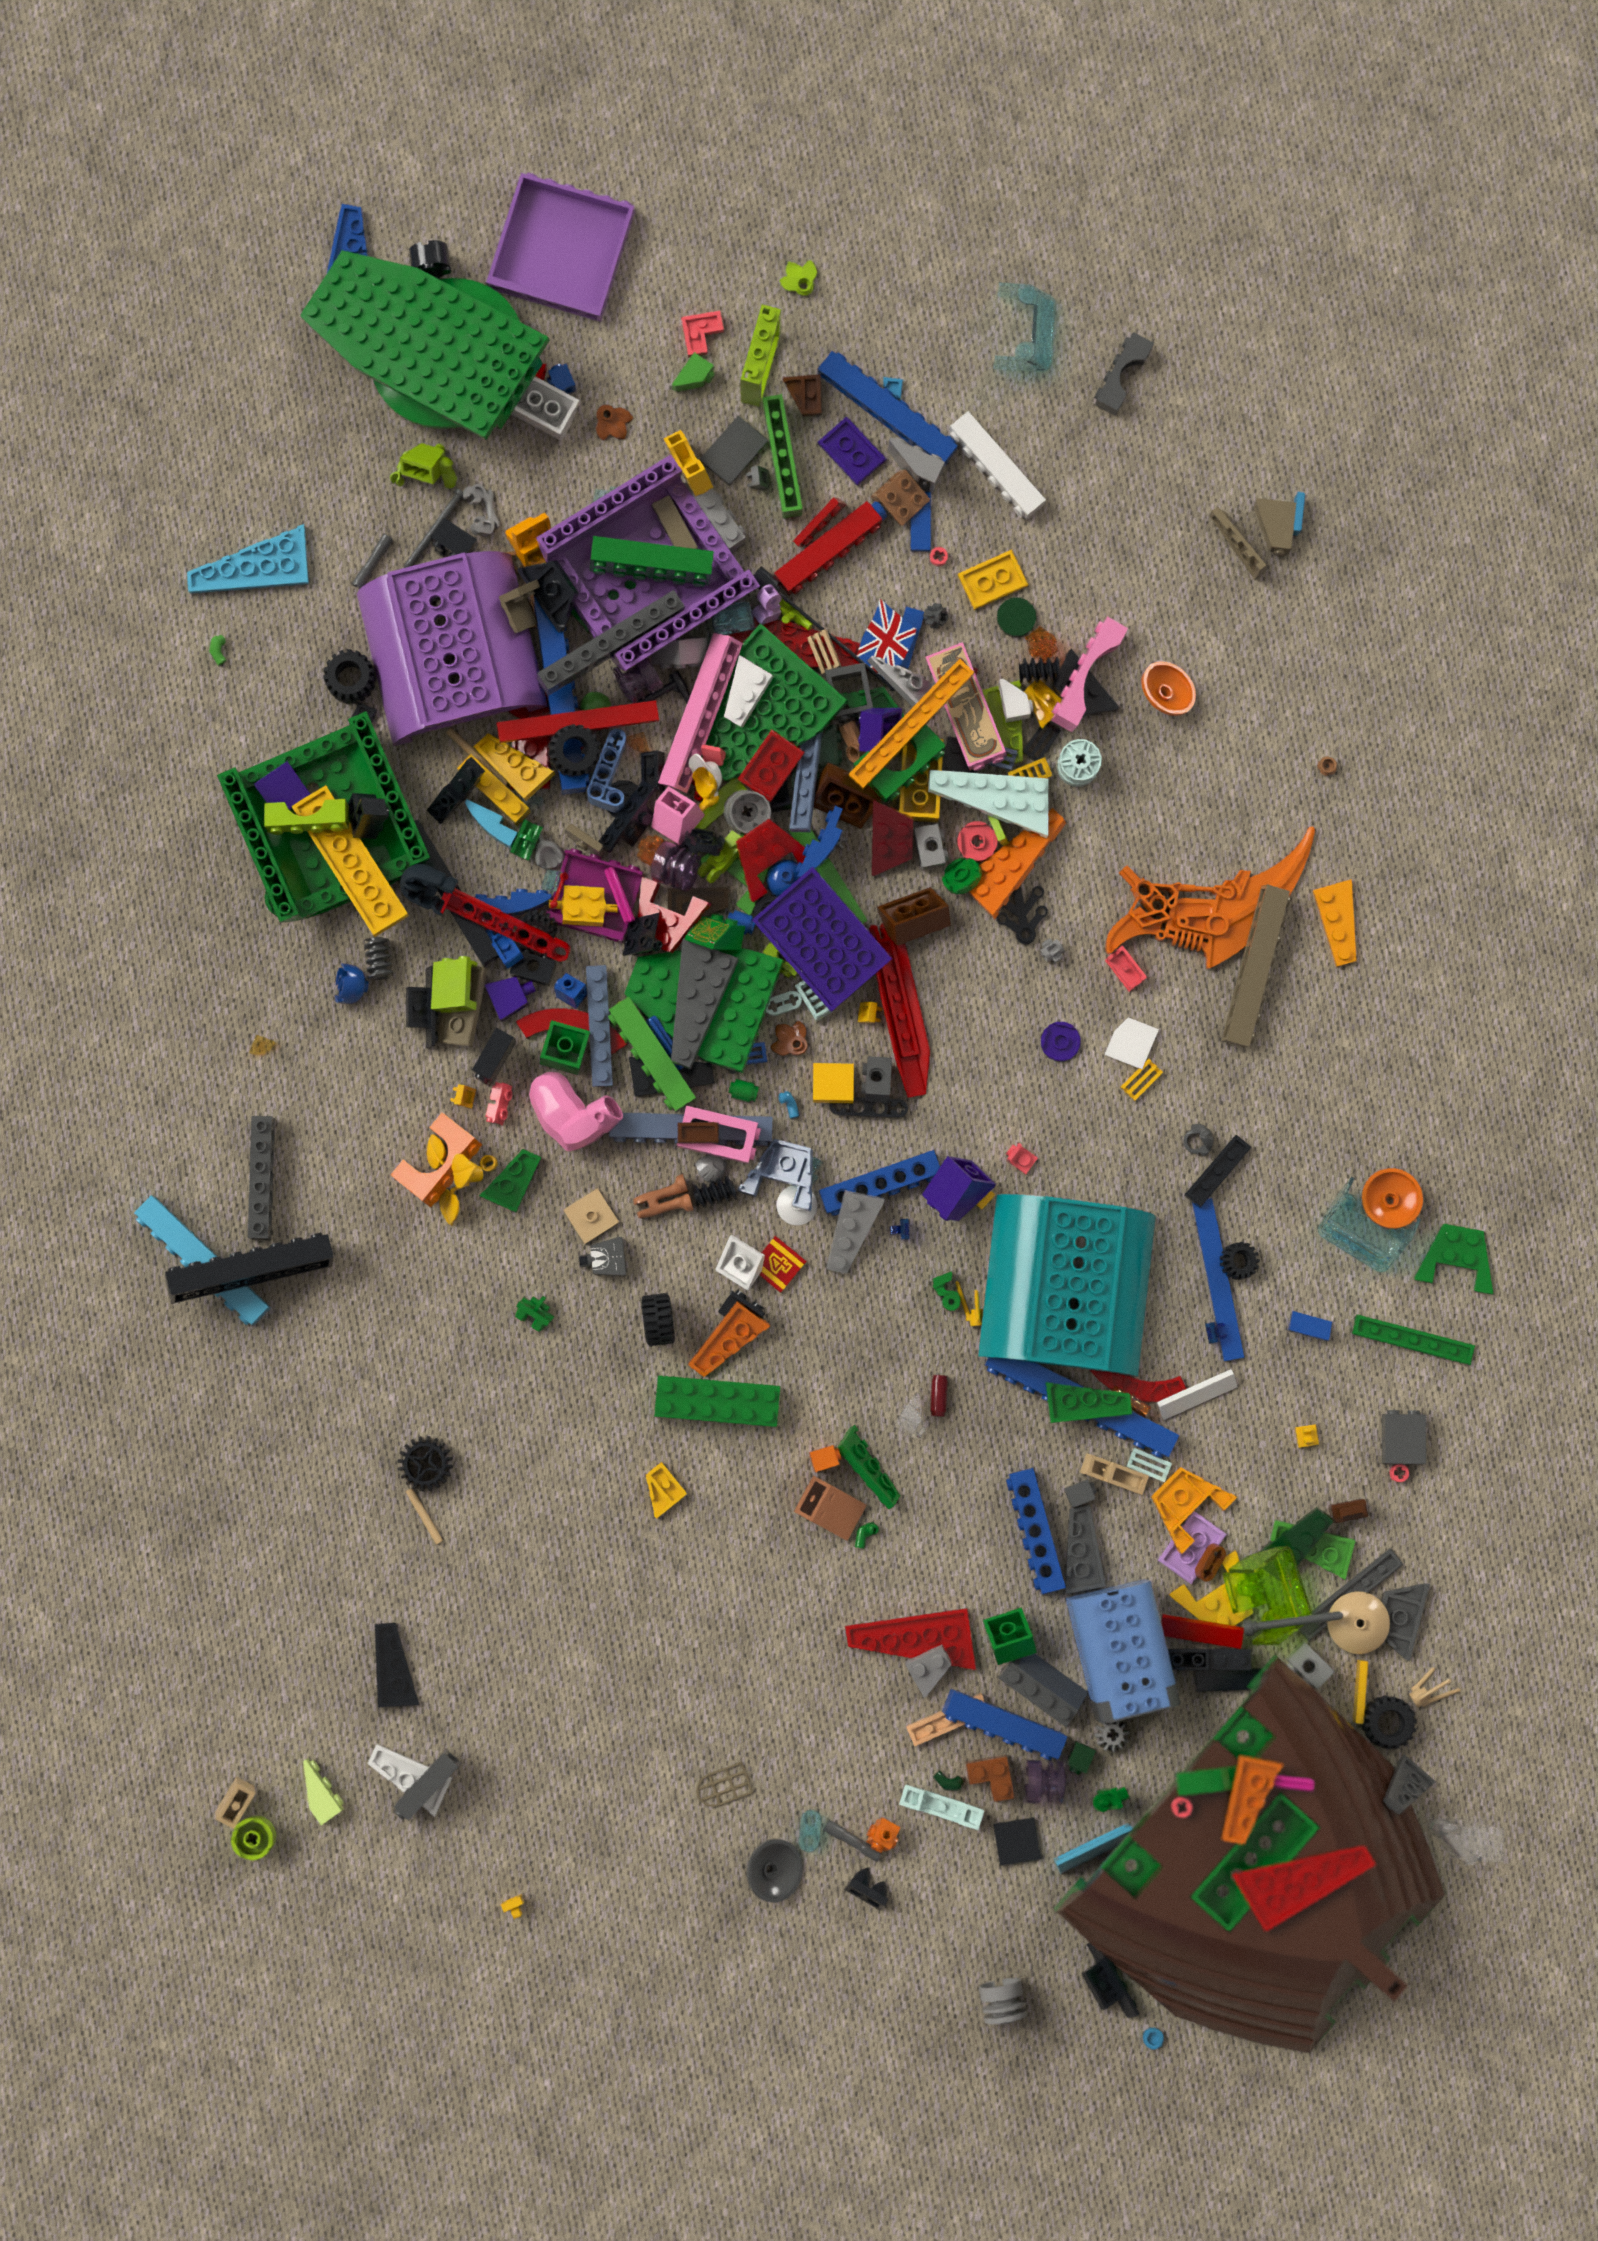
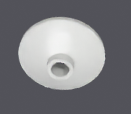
[777,1185,817,1225]

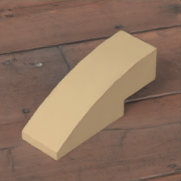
[1080,1453,1149,1495]

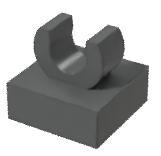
[746,465,770,490]

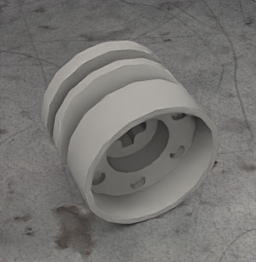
[723,790,771,833]
[978,1978,1027,2024]

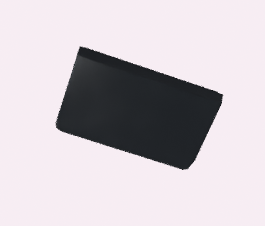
[641,750,665,792]

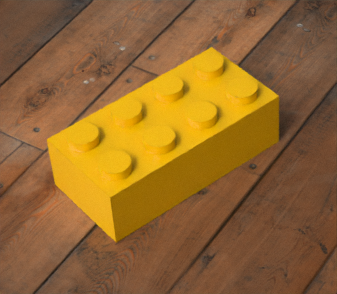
[899,739,944,823]

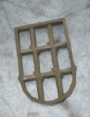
[696,1762,753,1807]

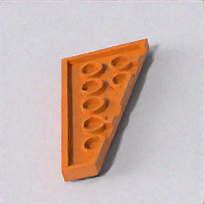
[968,808,1066,919]

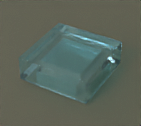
[541,870,562,892]

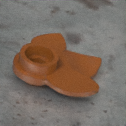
[596,405,633,440]
[770,1021,808,1056]

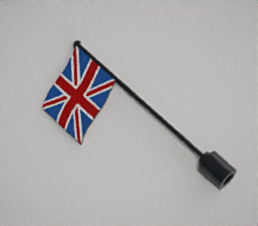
[753,566,916,692]

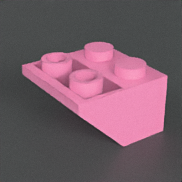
[651,786,705,846]

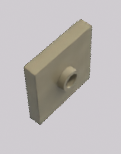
[566,824,605,857]

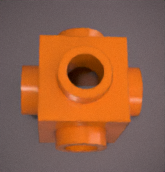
[867,1818,901,1853]

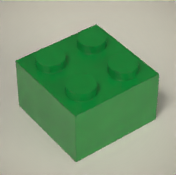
[983,1607,1037,1665]

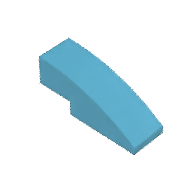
[465,799,518,849]

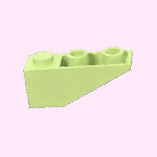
[303,1758,344,1825]

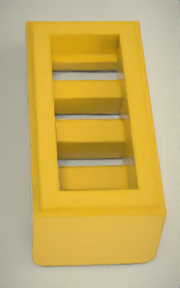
[1008,757,1053,778]

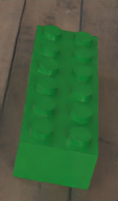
[589,536,714,587]
[654,1375,780,1427]

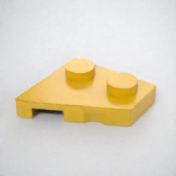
[1024,679,1062,729]
[646,1462,687,1519]

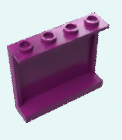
[546,848,643,944]

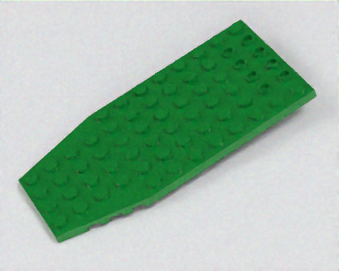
[300,250,550,440]

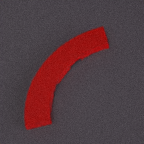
[515,1008,627,1055]
[1090,1370,1186,1402]

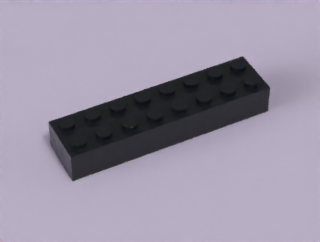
[165,1233,334,1304]

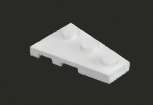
[724,655,774,728]

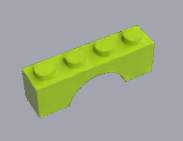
[265,799,349,835]

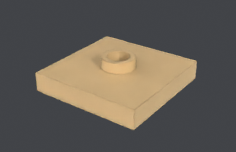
[563,1188,619,1244]

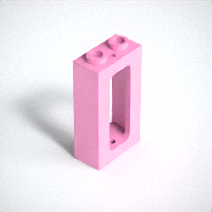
[677,1106,761,1164]

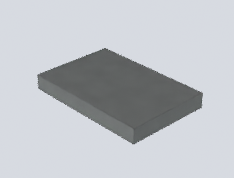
[700,416,768,486]

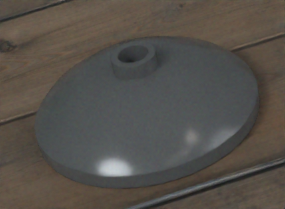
[747,1839,803,1903]

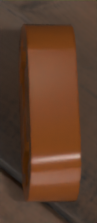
[1195,1543,1226,1582]

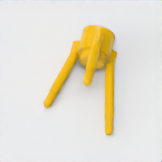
[955,1281,983,1326]

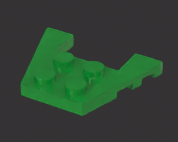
[1414,1224,1493,1295]

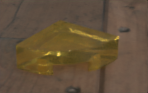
[249,1035,276,1055]

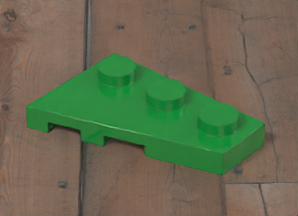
[479,1149,542,1213]

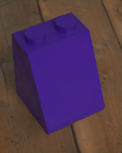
[922,1156,996,1221]

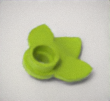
[779,260,817,296]

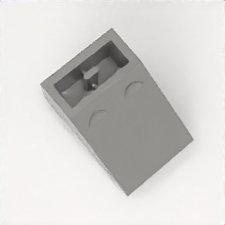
[888,437,945,494]

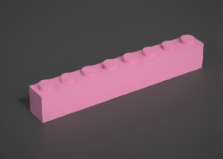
[658,633,743,793]

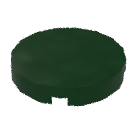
[997,597,1036,637]

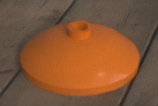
[1141,661,1196,716]
[1361,1168,1423,1229]

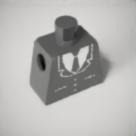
[579,1237,627,1276]

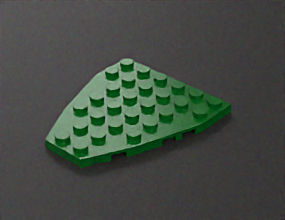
[701,623,849,782]
[624,948,784,1073]

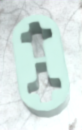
[766,991,802,1016]

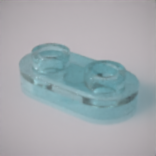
[798,1809,822,1852]

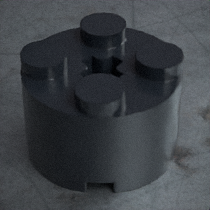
[409,240,452,279]

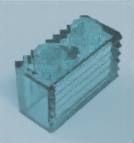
[712,600,756,635]

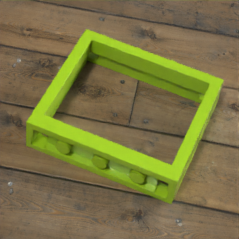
[740,304,781,407]

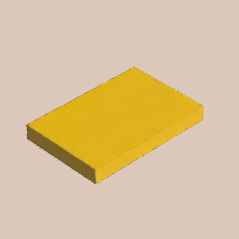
[957,550,1028,610]

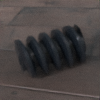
[1019,656,1060,684]
[693,1176,737,1210]

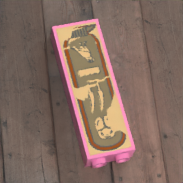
[925,642,1007,771]

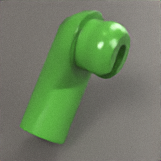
[209,635,226,666]

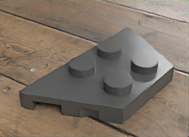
[1381,1583,1430,1661]

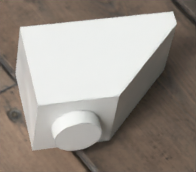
[998,679,1033,722]

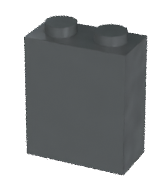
[1382,1410,1426,1464]

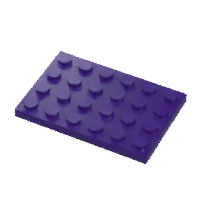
[752,866,893,1012]

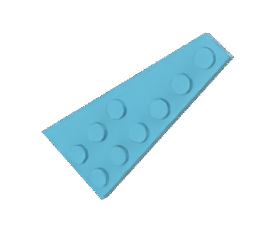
[187,524,309,594]

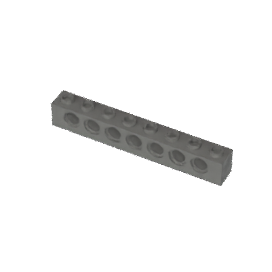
[537,590,685,696]

